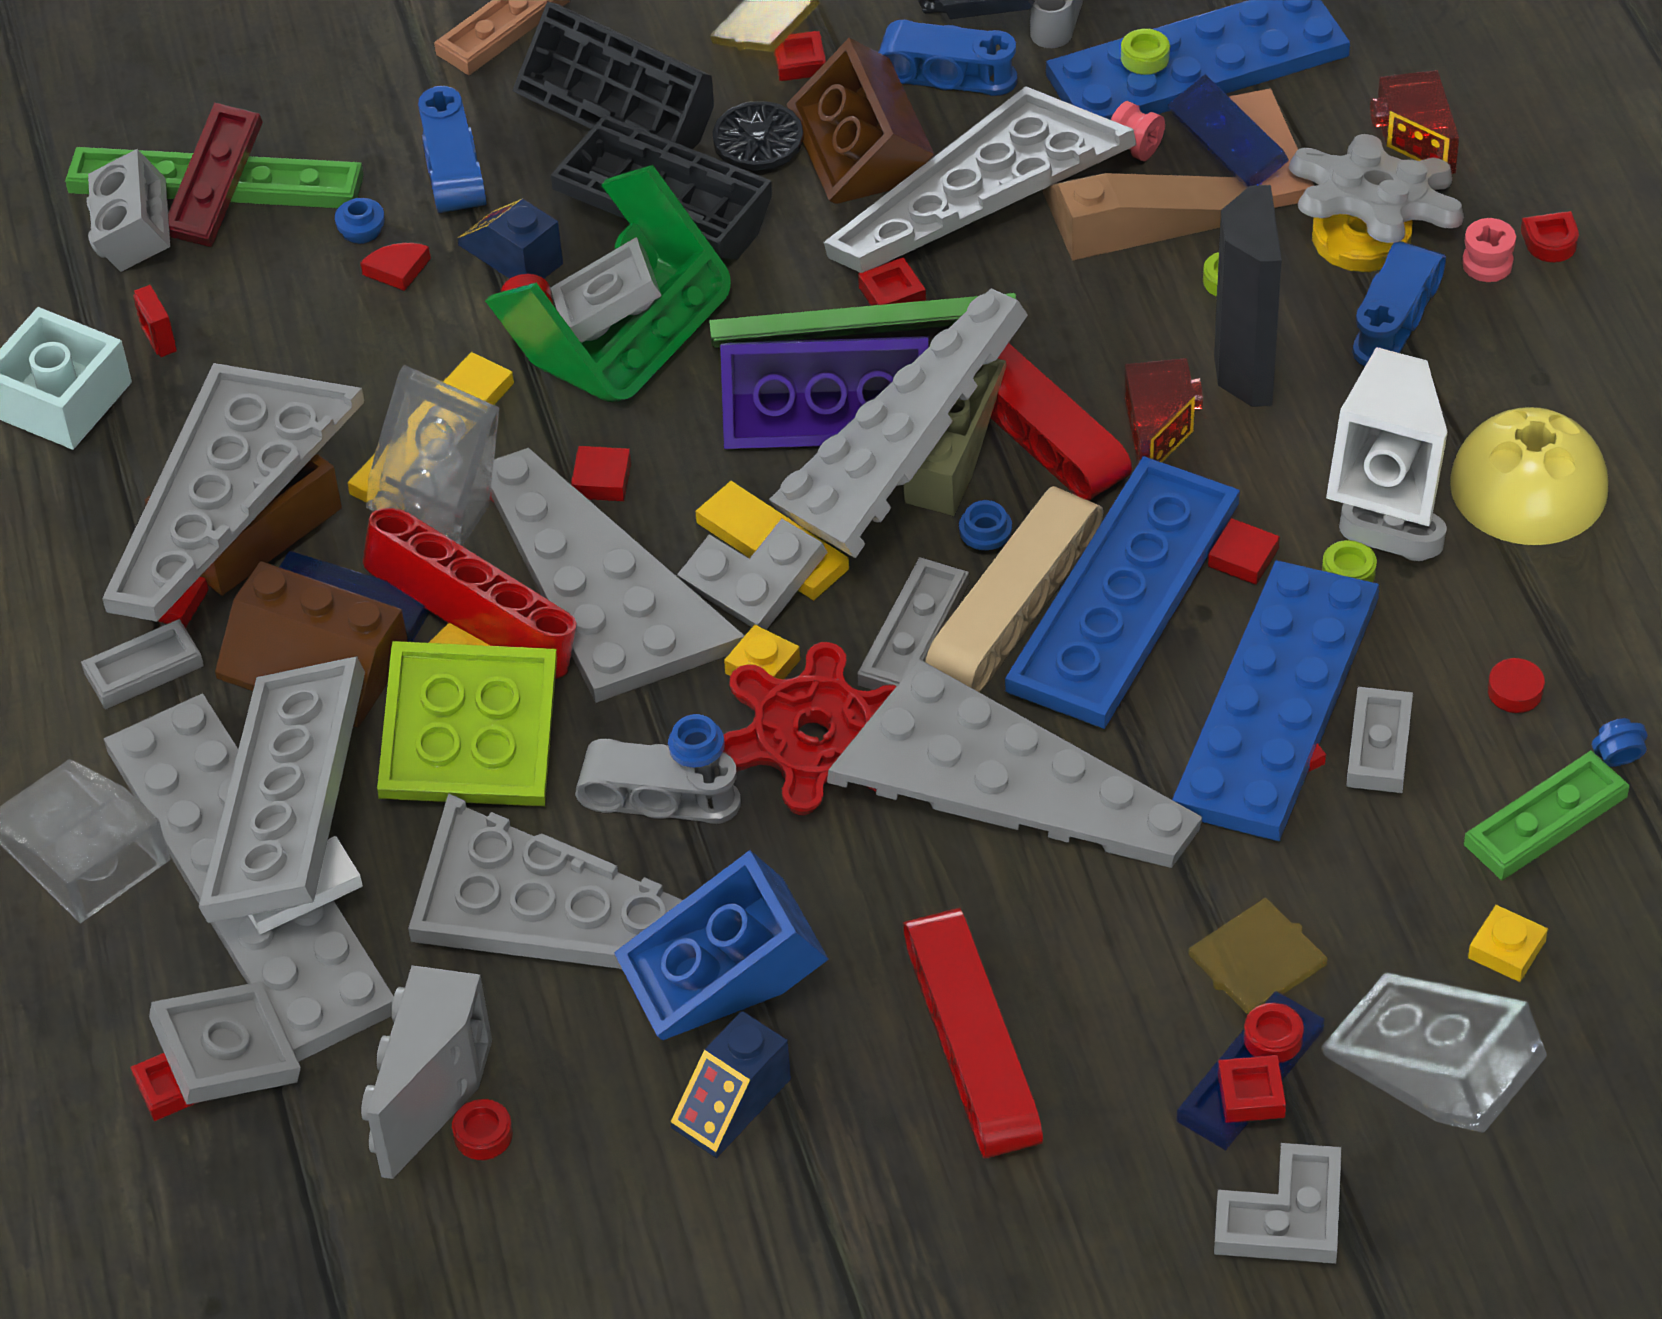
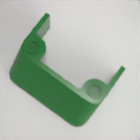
[485,165,731,402]

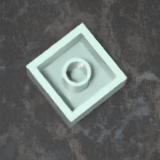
[0,307,132,450]

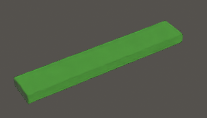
[65,147,364,208]
[709,293,1016,348]

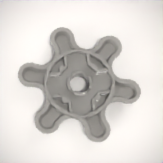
[1289,134,1464,243]

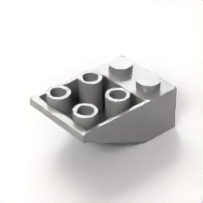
[361,965,492,1179]

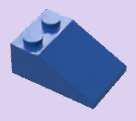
[614,850,829,1040]

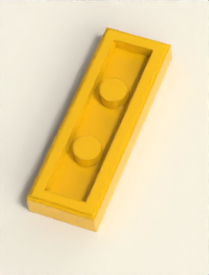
[695,481,849,601]

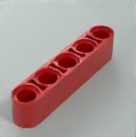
[990,343,1132,501]
[363,508,577,679]
[903,908,1043,1159]

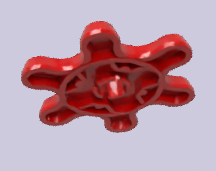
[723,642,896,815]

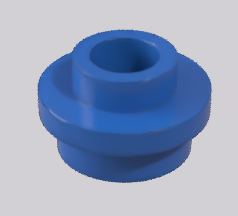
[335,198,385,244]
[959,500,1012,550]
[668,714,725,768]
[1591,718,1648,767]

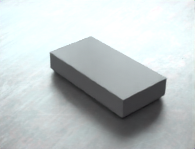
[81,619,204,710]

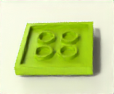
[377,641,557,806]

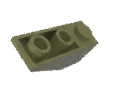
[904,359,1006,516]

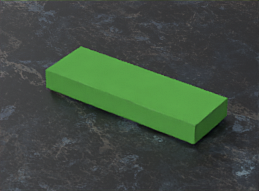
[1464,751,1630,881]

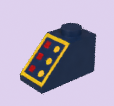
[457,199,563,279]
[671,1011,791,1158]

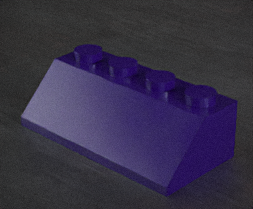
[720,337,929,449]

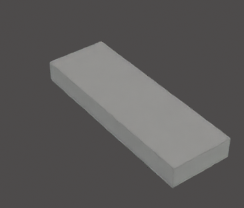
[857,557,969,690]

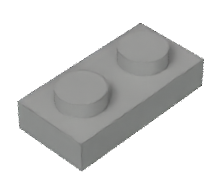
[1346,687,1413,793]

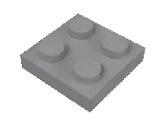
[551,237,661,343]
[149,982,301,1104]

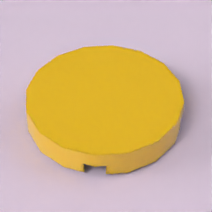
[1312,214,1412,272]

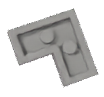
[677,518,828,630]
[1214,1143,1341,1264]

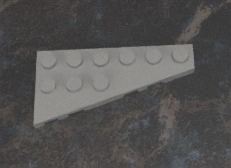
[824,86,1136,273]
[768,288,1028,558]
[102,363,364,621]
[480,448,745,703]
[827,659,1203,868]
[408,794,683,969]

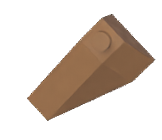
[1043,173,1251,261]

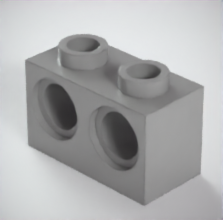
[87,149,170,272]

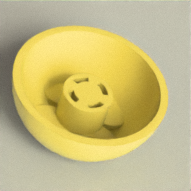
[1450,407,1608,545]

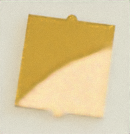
[710,0,820,52]
[1188,897,1328,1014]

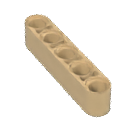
[925,486,1103,693]

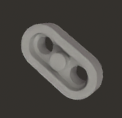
[1339,503,1447,561]

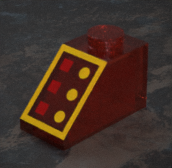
[1370,70,1459,174]
[1124,358,1203,465]

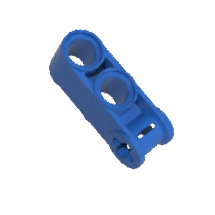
[878,20,1017,96]
[418,86,486,213]
[1352,241,1446,366]

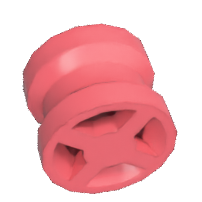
[1111,101,1165,161]
[1462,218,1516,282]

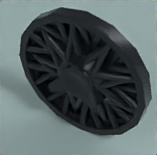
[712,101,804,171]

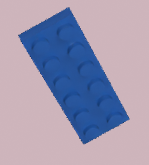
[1046,0,1350,120]
[1005,456,1240,729]
[1172,560,1379,841]

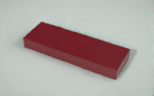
[168,102,263,247]

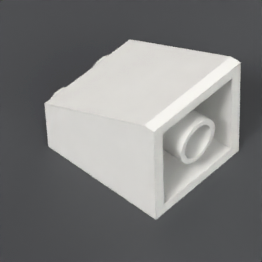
[1326,347,1448,526]

